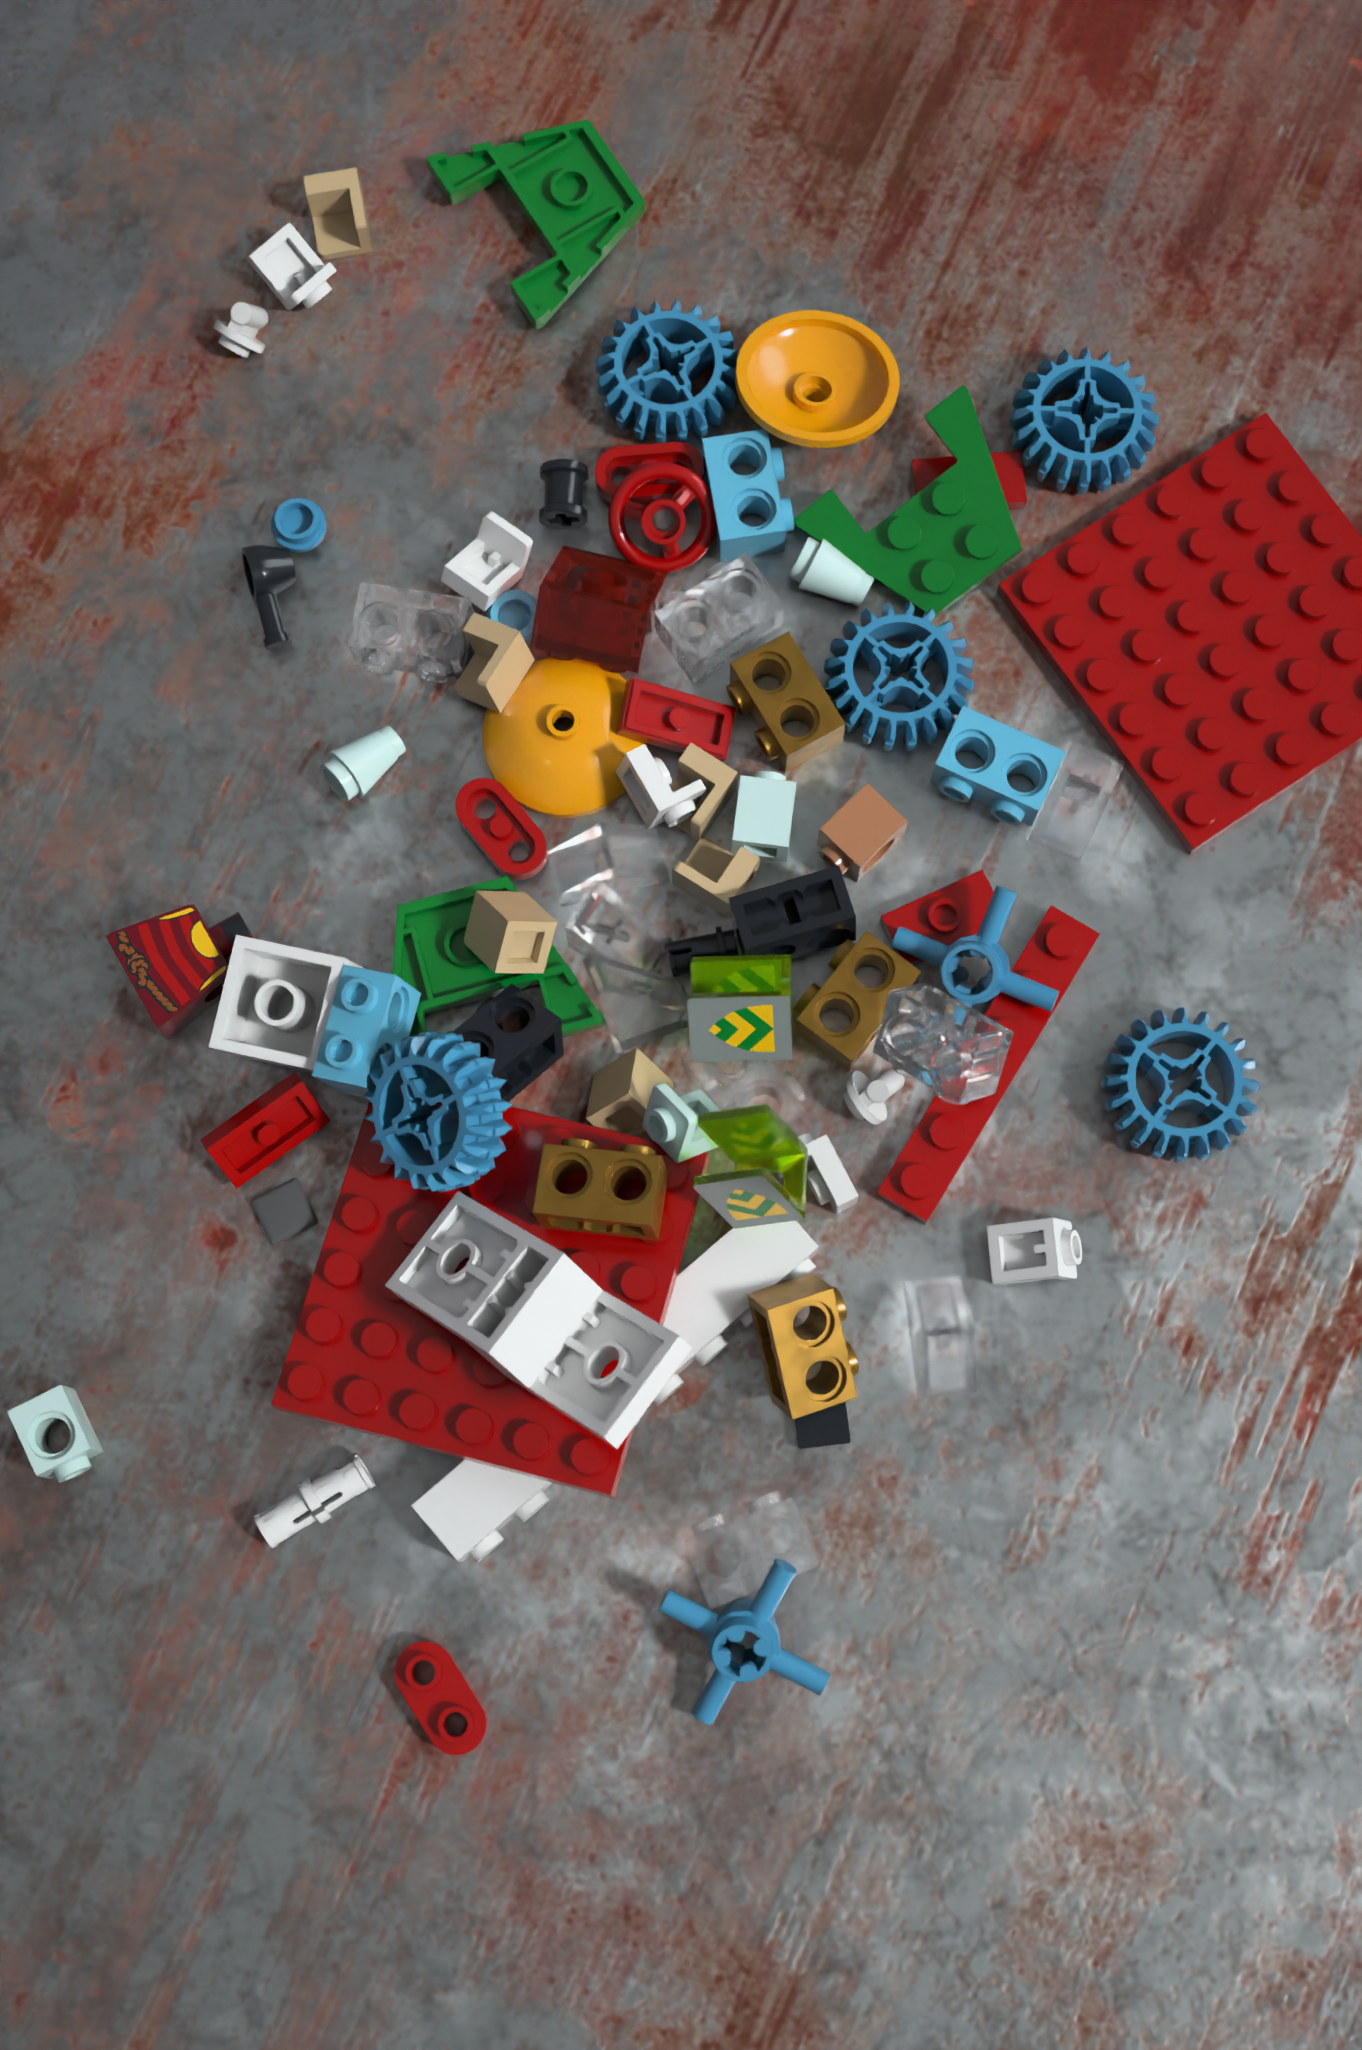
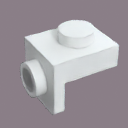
[246,222,337,311]
[441,511,533,612]

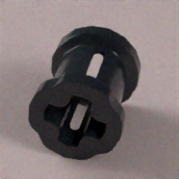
[539,459,589,530]

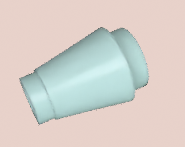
[788,537,874,607]
[320,725,406,802]

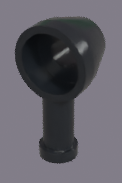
[242,545,296,650]

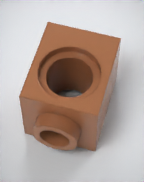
[817,782,908,882]

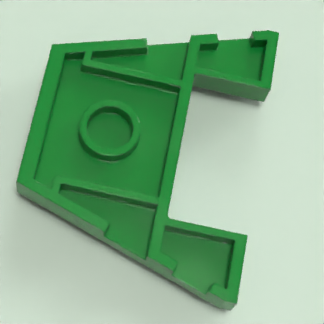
[426,119,646,330]
[794,384,1022,619]
[392,876,604,1038]

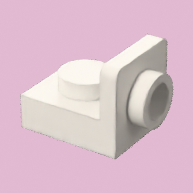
[615,744,706,829]
[774,1133,859,1214]
[987,1217,1082,1285]

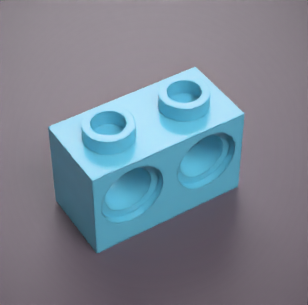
[702,429,794,562]
[930,706,1066,827]
[312,965,421,1098]

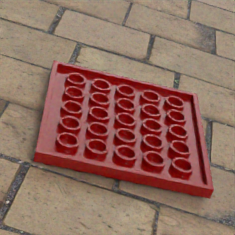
[996,413,1362,855]
[271,1101,710,1499]

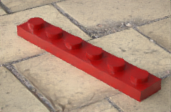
[876,905,1100,1225]

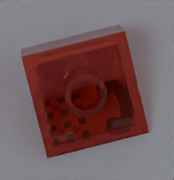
[530,545,669,673]

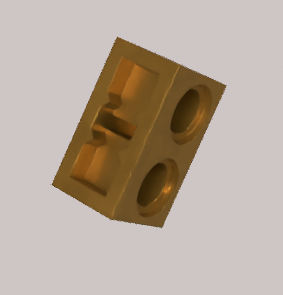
[726,631,845,773]
[793,931,921,1072]
[533,1138,668,1241]
[747,1273,859,1420]

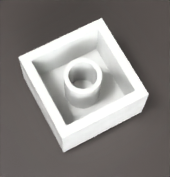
[209,935,363,1073]

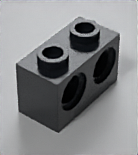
[728,865,856,959]
[446,983,564,1102]

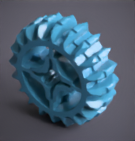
[595,299,739,443]
[1009,346,1159,496]
[824,601,974,752]
[1101,1007,1260,1163]
[363,1031,512,1192]

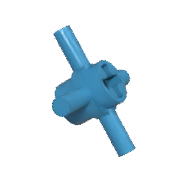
[891,885,1060,1052]
[658,1559,830,1725]

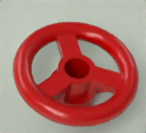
[608,462,717,574]

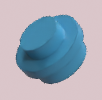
[271,498,327,553]

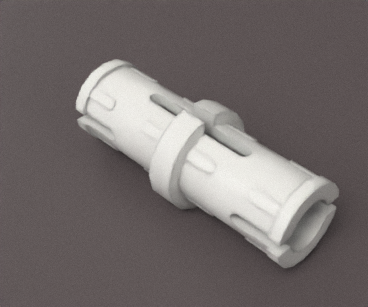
[253,1453,376,1548]

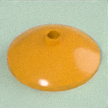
[735,310,900,448]
[482,656,648,818]

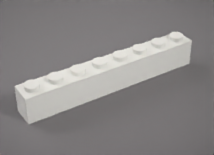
[411,1221,819,1563]

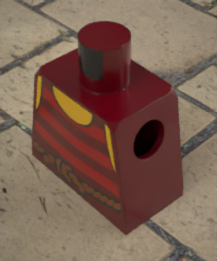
[106,904,254,1039]

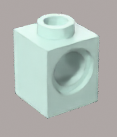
[731,771,797,862]
[7,1384,104,1483]

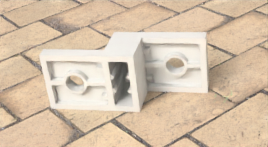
[385,1191,692,1449]

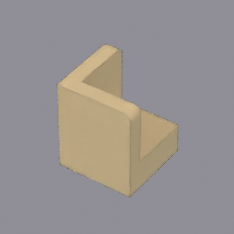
[303,167,373,260]
[454,612,535,714]
[671,743,738,841]
[672,837,760,918]
[464,891,558,973]
[586,1048,674,1139]

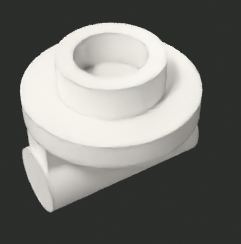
[213,302,268,358]
[843,1068,905,1125]

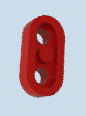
[595,442,704,504]
[455,778,548,880]
[394,1641,488,1755]

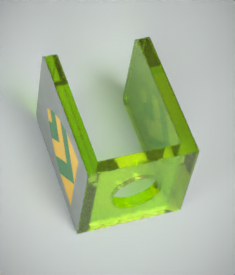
[687,955,794,1062]
[693,1104,808,1229]

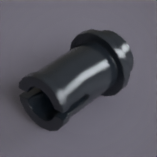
[666,926,739,977]

